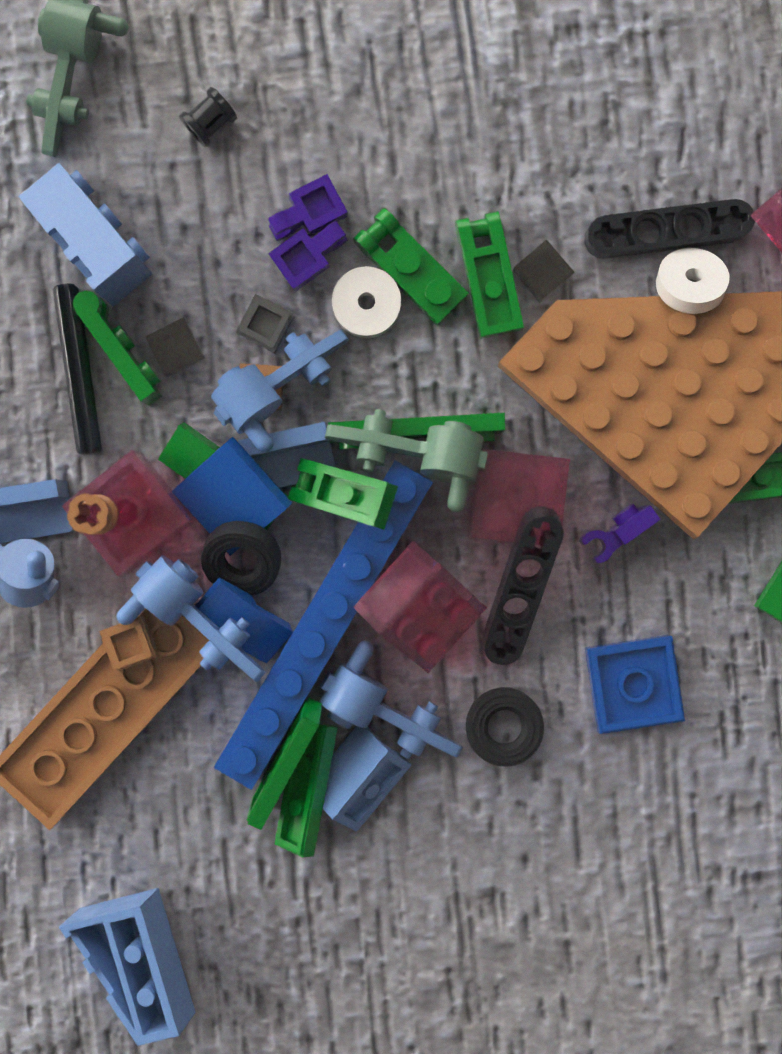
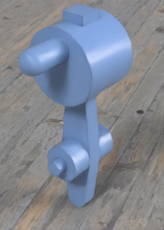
[211,329,349,452]
[0,539,59,608]
[117,555,266,682]
[319,640,463,759]

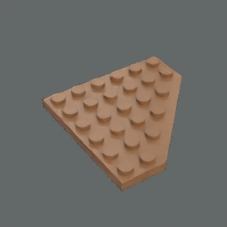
[498,291,782,540]

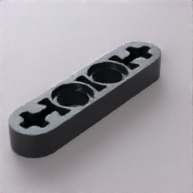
[584,199,755,259]
[482,506,564,665]

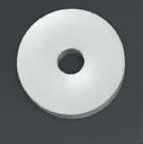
[656,248,729,314]
[332,266,401,338]

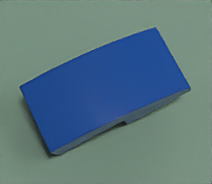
[195,577,293,664]

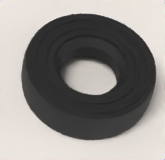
[201,521,281,596]
[466,687,544,767]

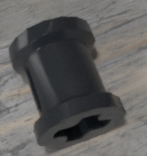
[179,87,237,147]

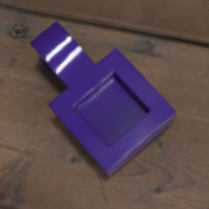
[268,174,348,241]
[268,221,348,292]
[579,504,661,563]

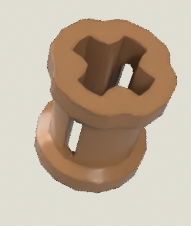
[67,493,119,535]

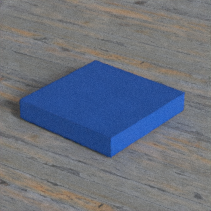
[171,437,292,556]
[584,635,685,734]

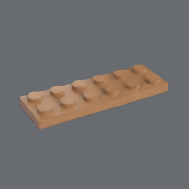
[0,603,209,830]

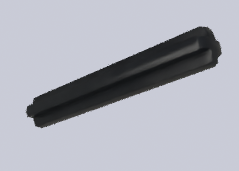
[53,283,102,455]

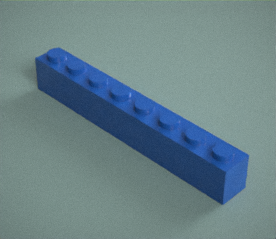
[213,460,433,790]

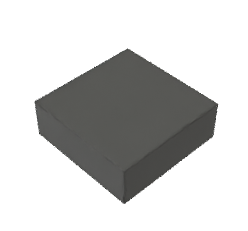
[236,294,295,354]

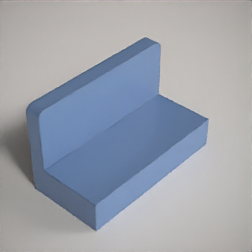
[238,422,336,488]
[0,479,74,544]
[323,726,411,832]

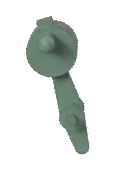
[26,0,129,157]
[325,409,488,513]

